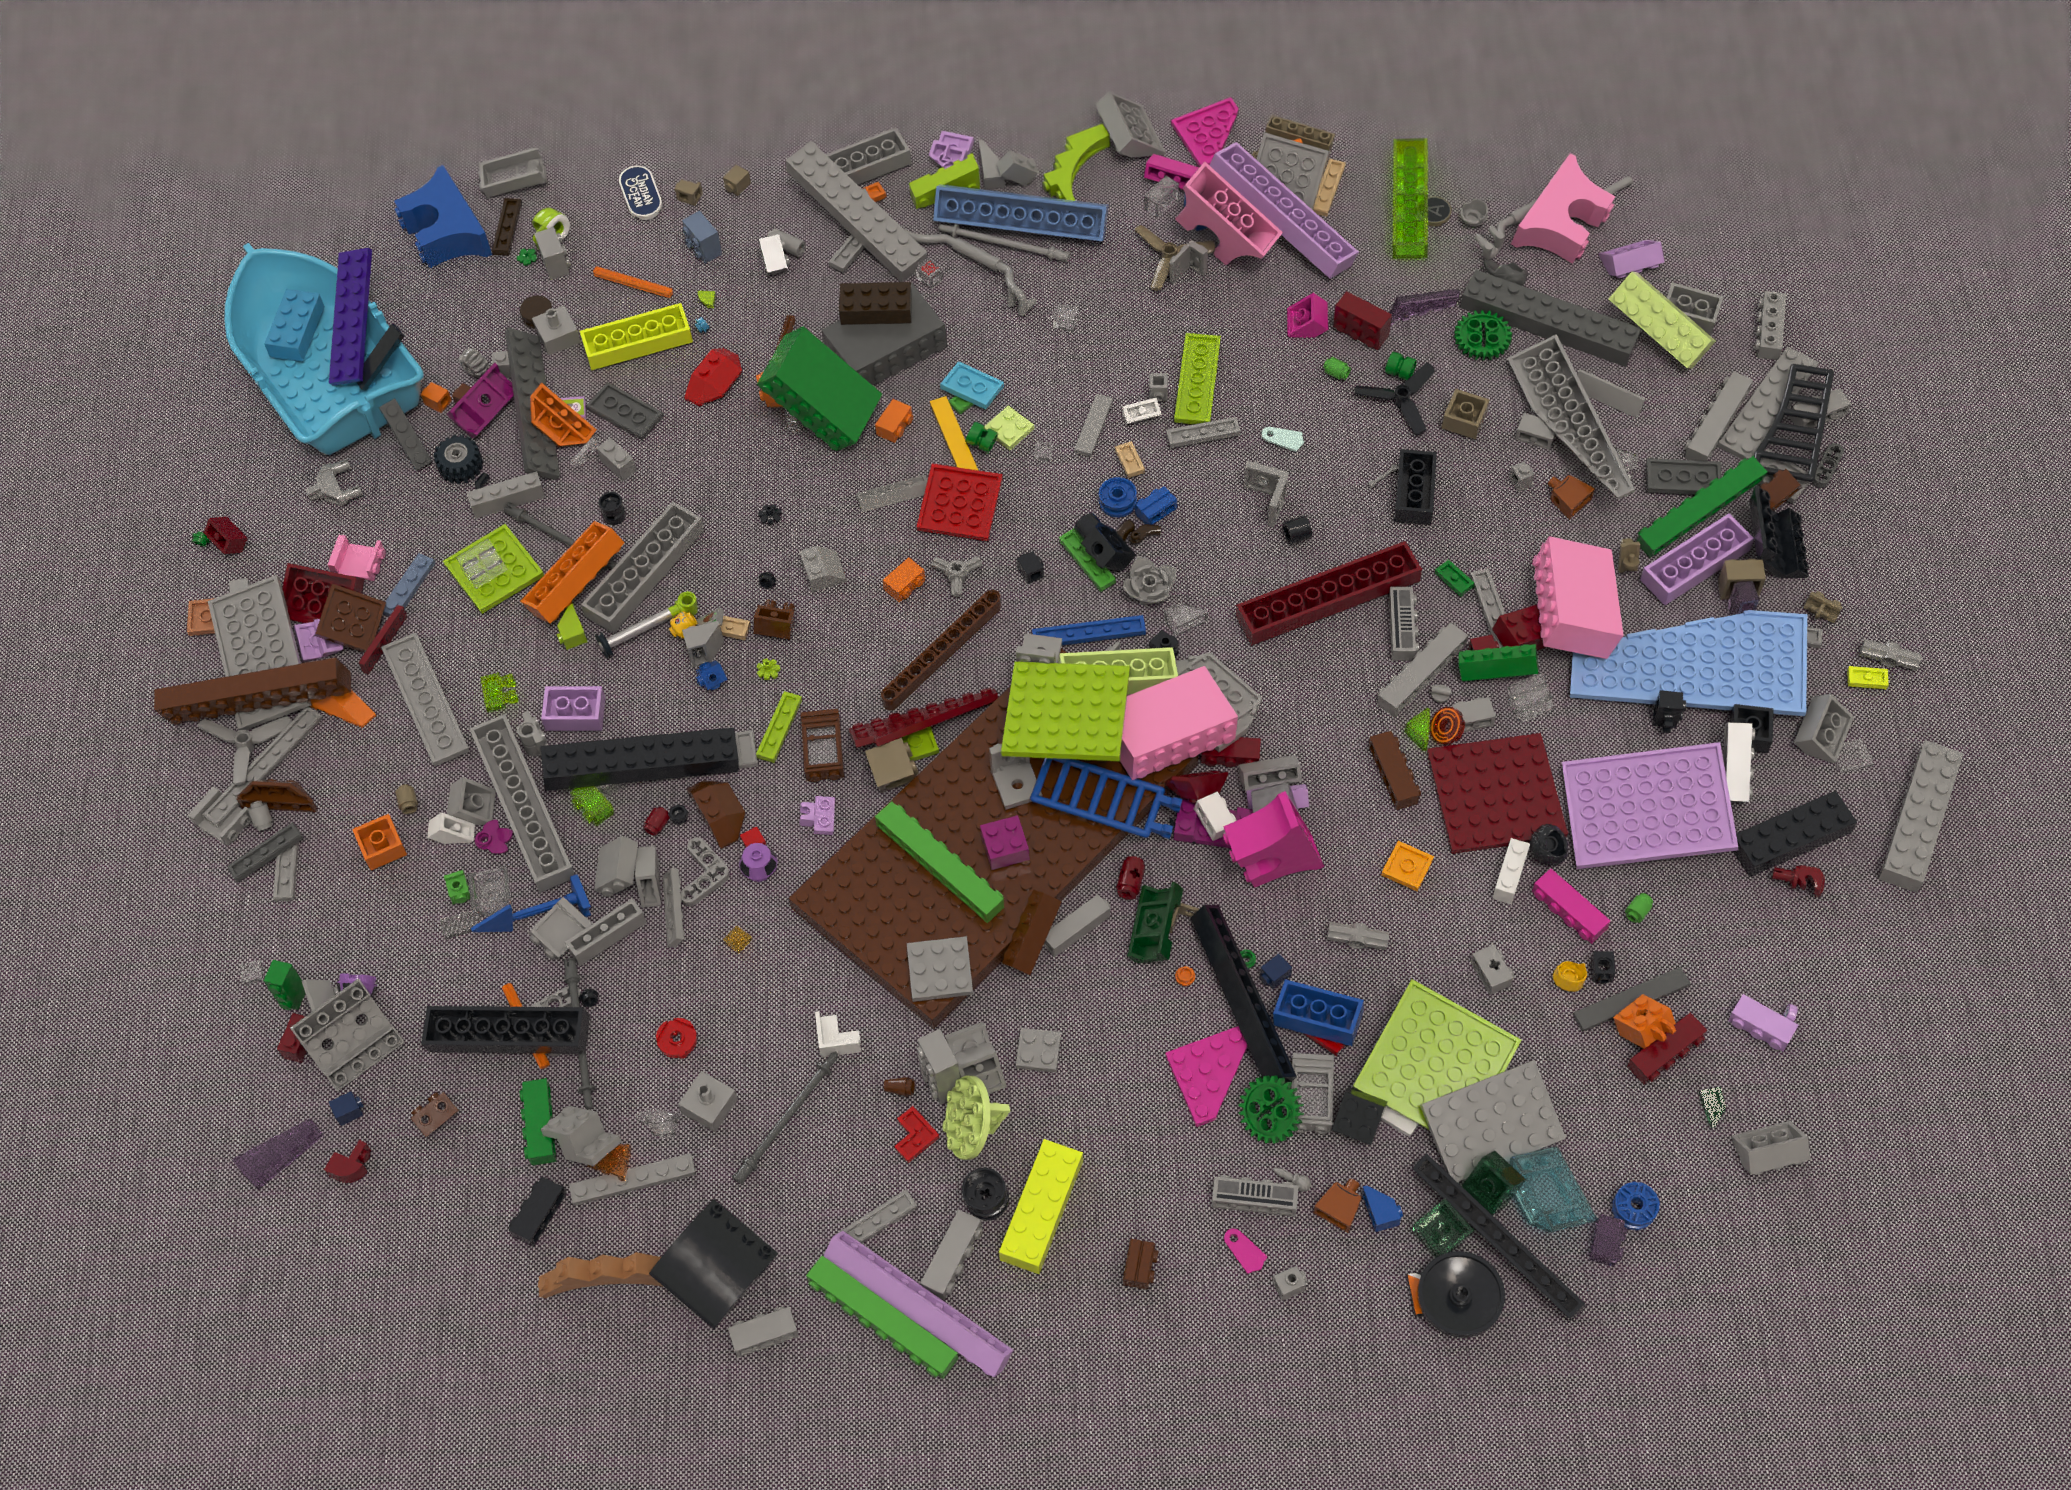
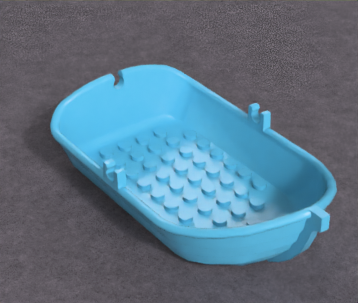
[224,243,424,455]

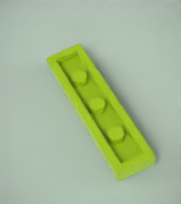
[756,691,802,763]

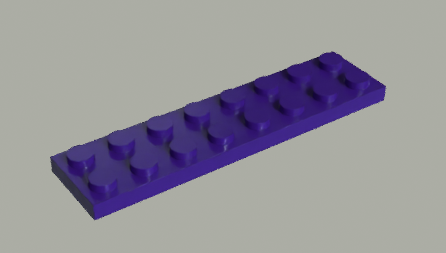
[329,248,372,386]

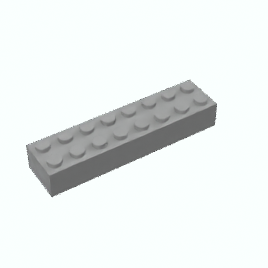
[581,502,704,634]
[1878,740,1964,893]

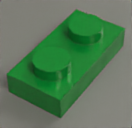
[1434,559,1475,597]

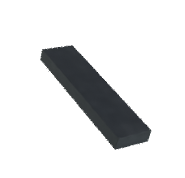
[356,324,405,391]

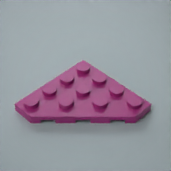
[1171,97,1239,167]
[1165,1026,1248,1127]

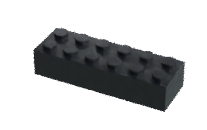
[1733,790,1857,877]

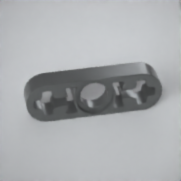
[1812,443,1844,488]

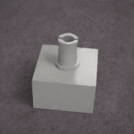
[532,305,581,355]
[678,1071,738,1132]

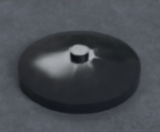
[1417,1251,1505,1338]

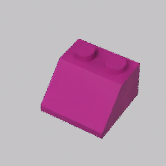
[1287,293,1328,338]

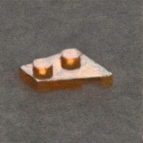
[587,1144,631,1181]

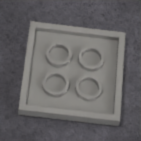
[907,936,973,1002]

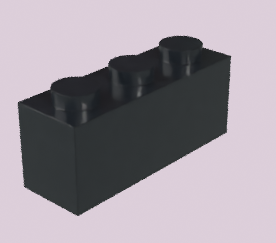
[509,1176,567,1248]

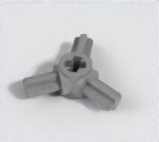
[932,556,982,597]

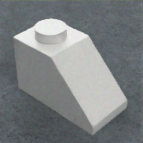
[427,813,475,844]

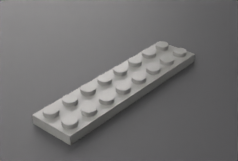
[1717,346,1819,460]
[381,632,470,767]

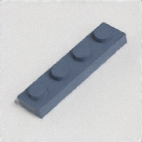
[383,553,436,616]

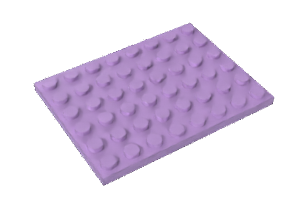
[1562,742,1738,869]

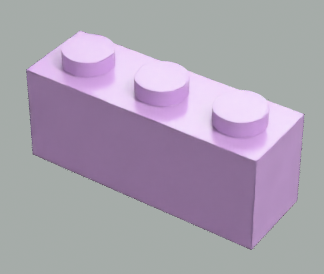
[1728,994,1799,1052]

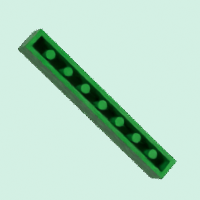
[1636,456,1767,558]

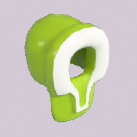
[532,207,570,250]

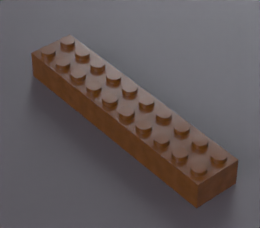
[154,658,351,725]

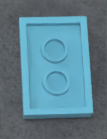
[940,361,1004,409]

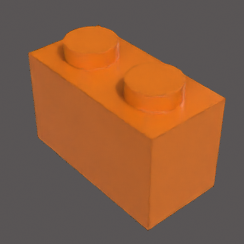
[875,399,913,443]
[883,557,926,603]

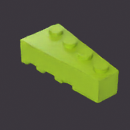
[909,153,980,209]

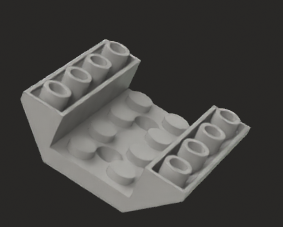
[290,979,404,1091]

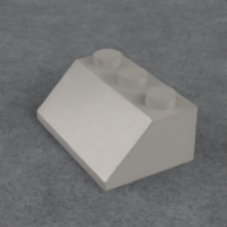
[1794,694,1854,763]
[1731,1121,1811,1175]

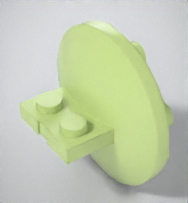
[943,1075,1010,1160]

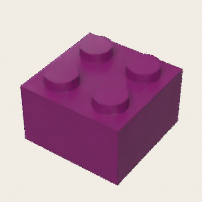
[980,815,1030,870]

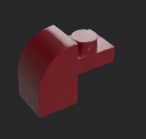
[324,1140,371,1183]

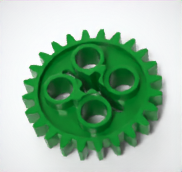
[1454,310,1512,361]
[1238,1075,1304,1143]

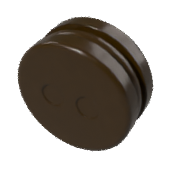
[520,295,552,329]

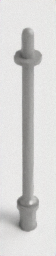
[938,223,1071,262]

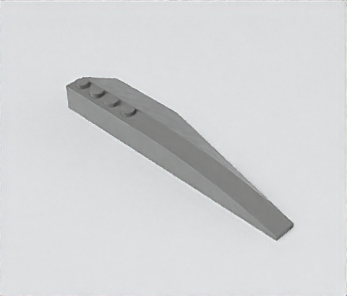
[1508,334,1636,500]

